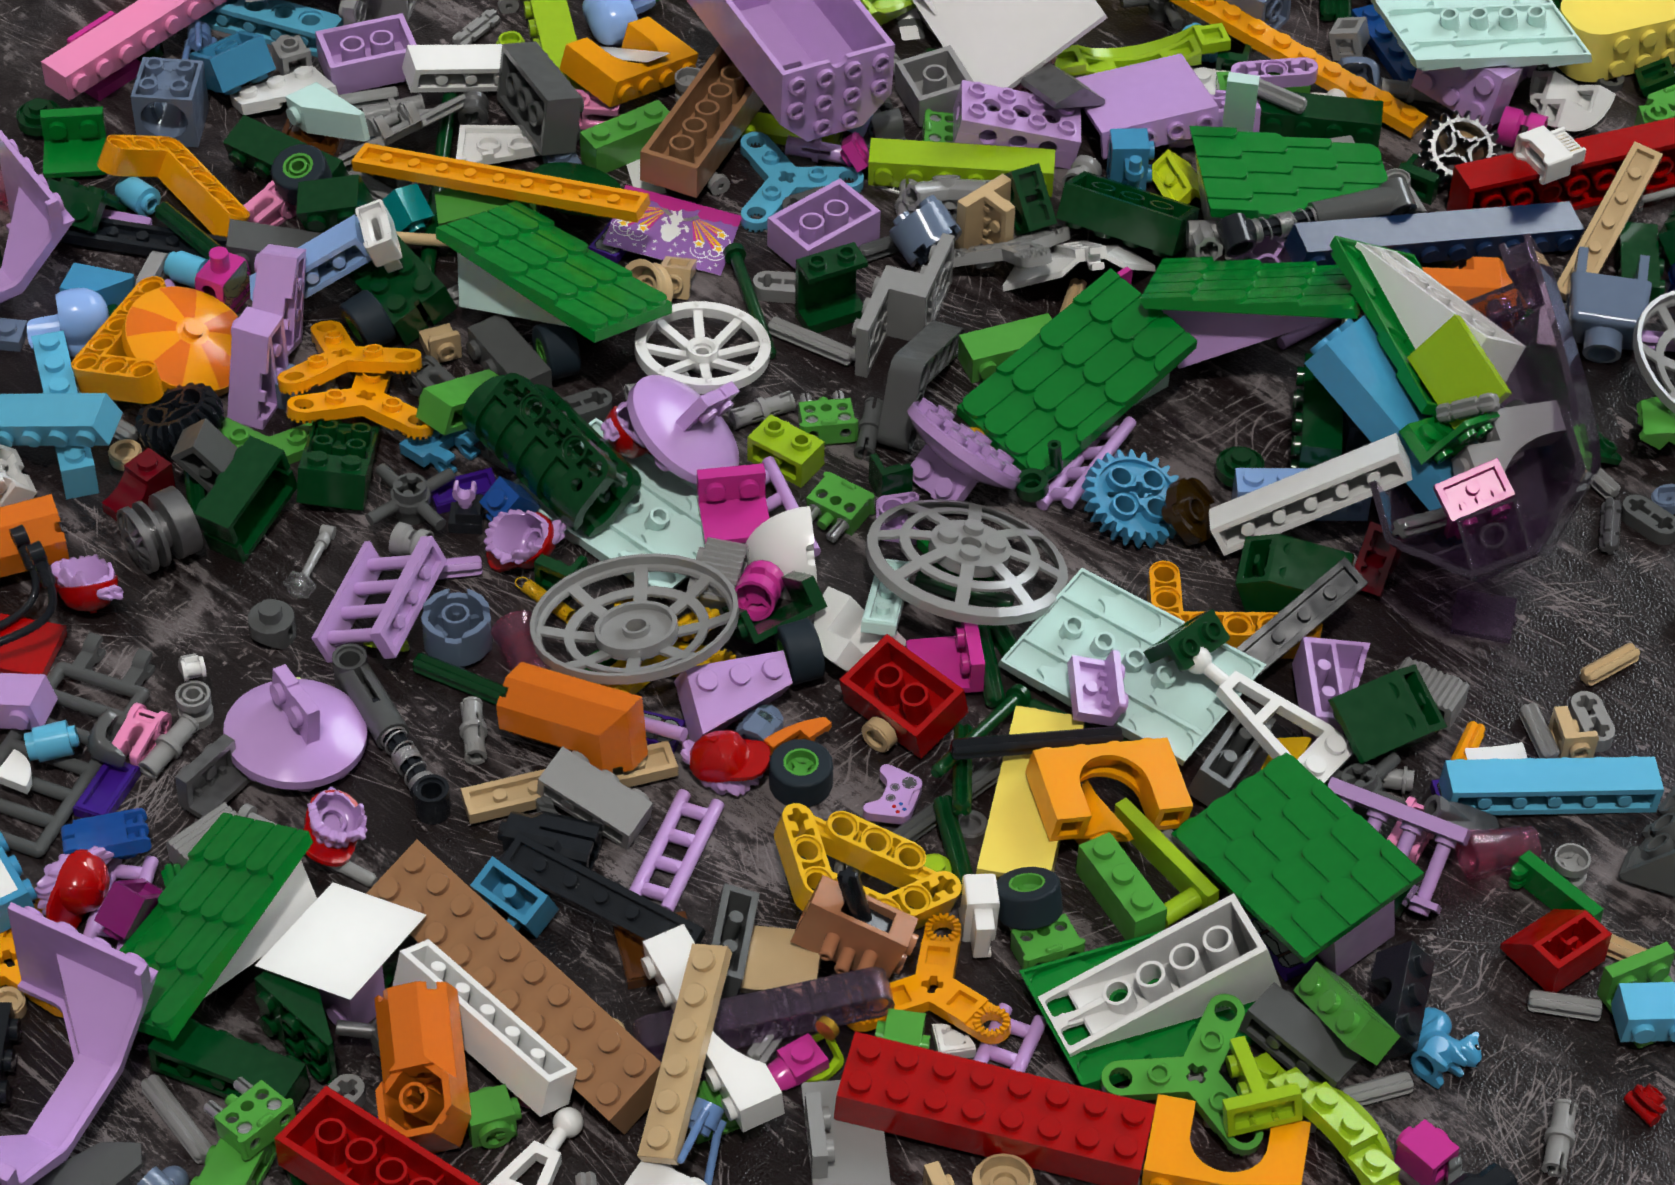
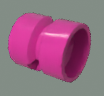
[1495,106,1548,148]
[734,560,785,621]

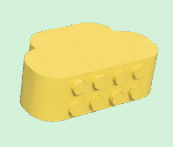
[1557,0,1675,82]

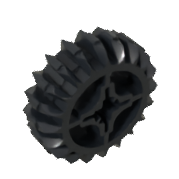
[1418,110,1502,192]
[135,382,225,456]

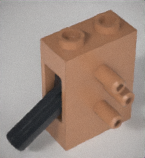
[790,867,919,984]

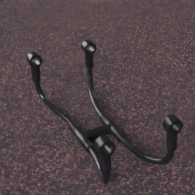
[0,524,57,647]

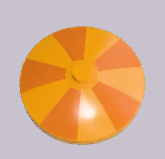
[122,286,239,396]

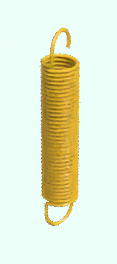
[514,577,575,623]

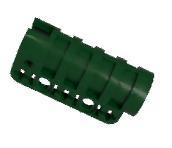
[462,373,641,538]

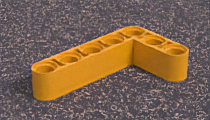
[97,135,250,237]
[71,276,166,404]
[1147,561,1323,659]

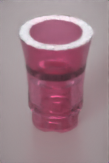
[491,610,551,670]
[1456,826,1541,880]

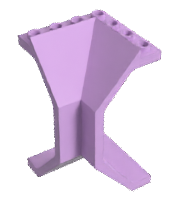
[0,130,75,304]
[0,902,159,1185]

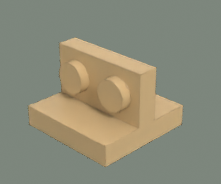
[955,174,1015,249]

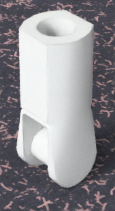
[178,653,207,681]

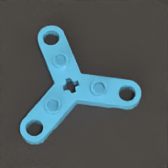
[740,132,864,233]

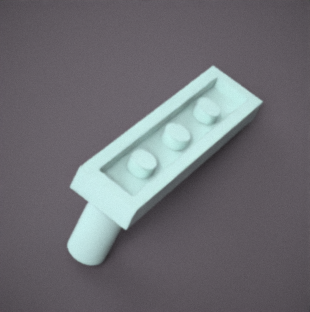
[1222,72,1260,132]

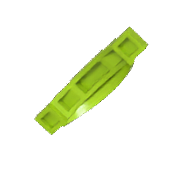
[1049,23,1231,76]
[1254,1052,1402,1185]

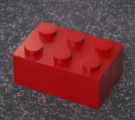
[839,634,969,759]

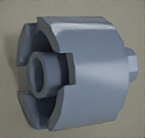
[889,195,962,268]
[421,589,493,669]

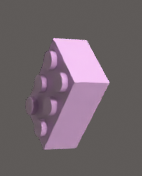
[315,13,417,95]
[1411,65,1523,126]
[767,179,881,269]

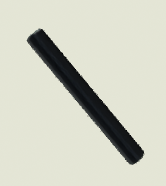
[950,726,1123,760]

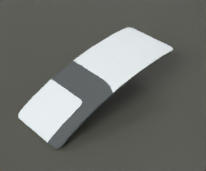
[896,8,925,41]

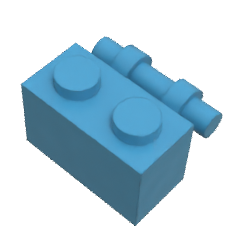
[1106,128,1155,191]
[470,856,559,938]

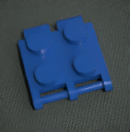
[61,808,152,859]

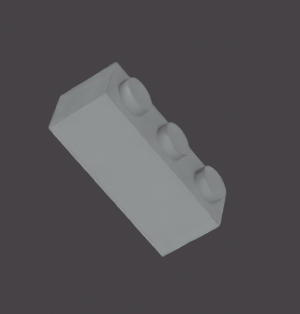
[537,746,653,850]

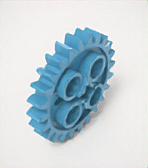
[1081,449,1179,549]

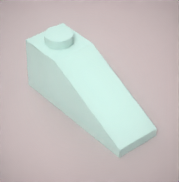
[285,82,370,142]

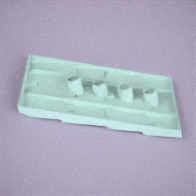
[1371,0,1592,71]
[513,418,705,600]
[998,568,1267,766]

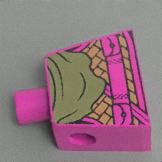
[195,246,251,313]

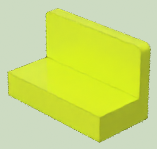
[1152,149,1200,204]

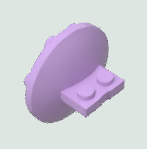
[627,375,740,485]
[907,398,1021,502]
[223,664,367,792]

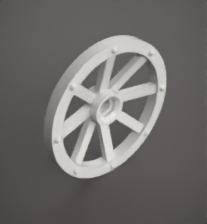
[634,301,771,394]

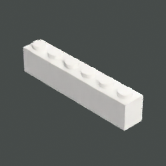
[1209,433,1413,556]
[393,939,577,1117]

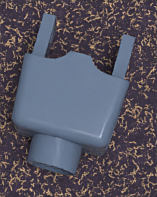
[1565,247,1652,363]

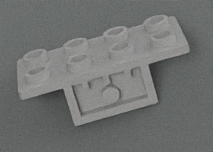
[801,1080,891,1185]

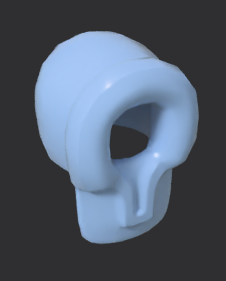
[582,0,656,47]
[27,288,109,357]

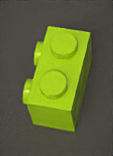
[747,414,825,488]

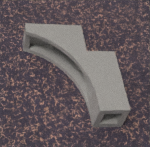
[1451,400,1568,476]

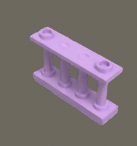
[312,536,447,663]
[1328,776,1472,917]

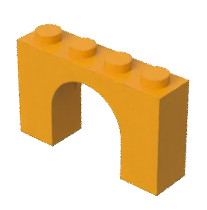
[559,16,699,108]
[1025,737,1193,841]
[1141,1094,1311,1185]

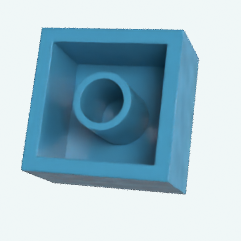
[188,30,276,95]

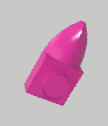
[840,132,869,172]
[767,1033,829,1091]

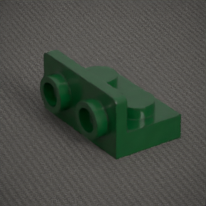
[1143,609,1230,672]

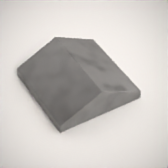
[1021,63,1105,109]

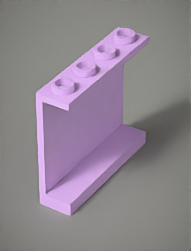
[1076,54,1219,159]

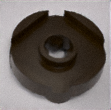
[1161,477,1215,546]

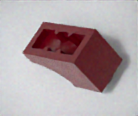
[102,448,175,521]
[1354,521,1406,598]

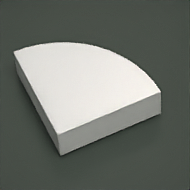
[0,749,32,794]
[931,1024,976,1058]

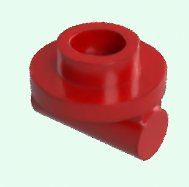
[1623,1083,1667,1127]

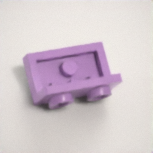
[1067,650,1129,726]

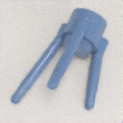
[182,20,217,59]
[677,1097,727,1185]

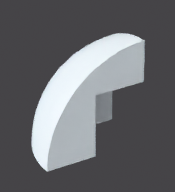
[1530,71,1616,132]
[745,506,817,601]
[814,586,906,671]

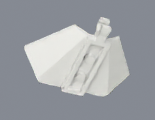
[1002,240,1156,292]

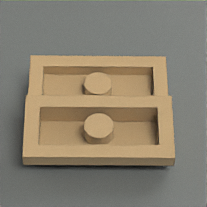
[741,925,821,1000]

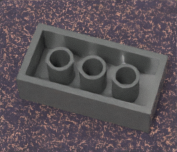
[497,41,584,156]

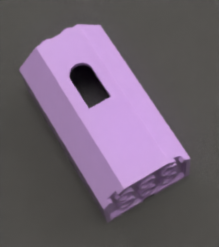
[686,0,895,141]

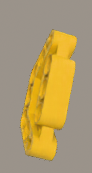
[774,803,962,930]

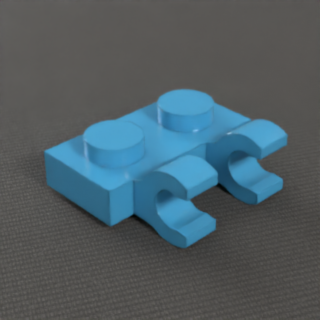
[399,428,481,473]

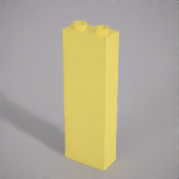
[976,705,1085,881]

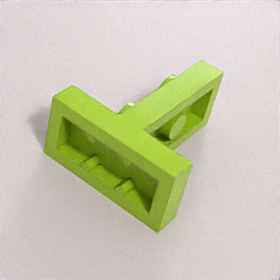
[1222,1036,1303,1137]

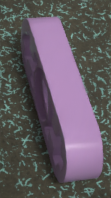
[1231,57,1318,88]

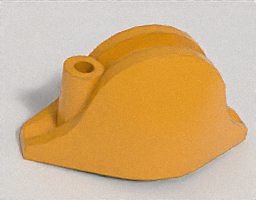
[1074,779,1134,845]

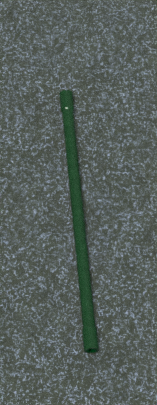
[416,92,458,324]

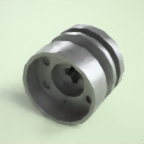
[116,486,203,574]

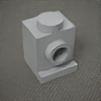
[1329,17,1370,61]
[271,35,313,76]

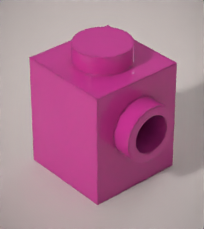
[1394,1119,1460,1185]

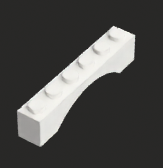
[640,924,785,1132]

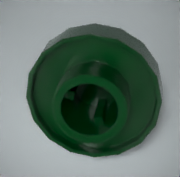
[16,98,61,136]
[1215,446,1265,488]

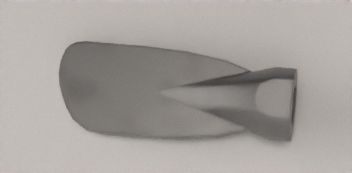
[1424,794,1499,845]

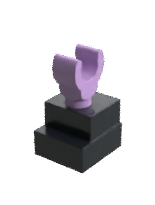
[448,480,486,534]

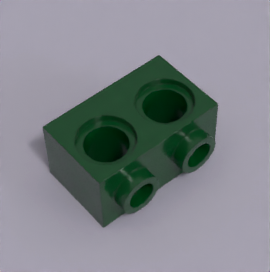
[1004,163,1057,236]

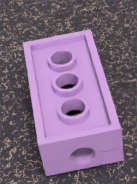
[953,80,1082,169]

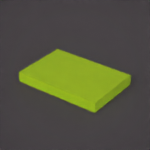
[1407,314,1512,429]

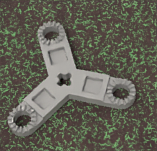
[953,225,1070,269]

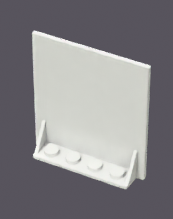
[913,0,1108,89]

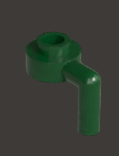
[1015,440,1063,502]

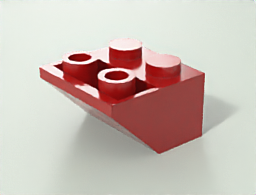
[1500,909,1612,993]

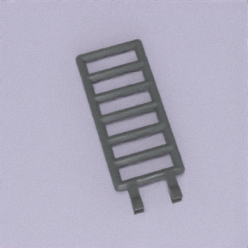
[0,632,155,858]

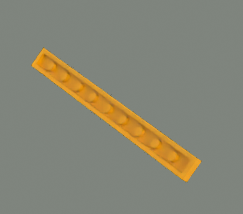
[1169,0,1428,138]
[351,143,650,223]

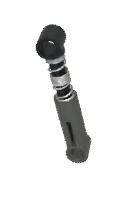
[1216,177,1417,257]
[332,643,451,825]

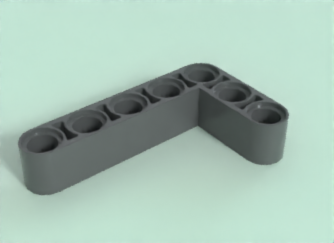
[877,320,965,452]

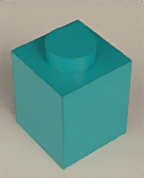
[382,183,434,233]

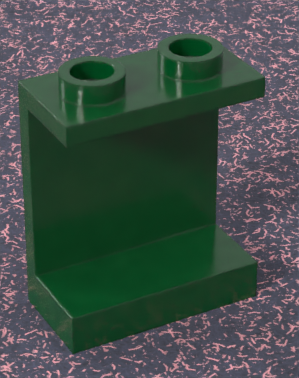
[795,242,868,333]
[722,571,828,644]

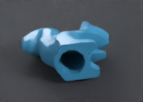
[1411,1007,1482,1089]

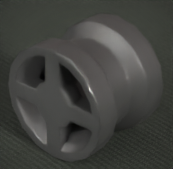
[458,91,489,125]

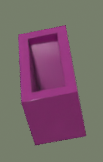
[94,878,163,941]

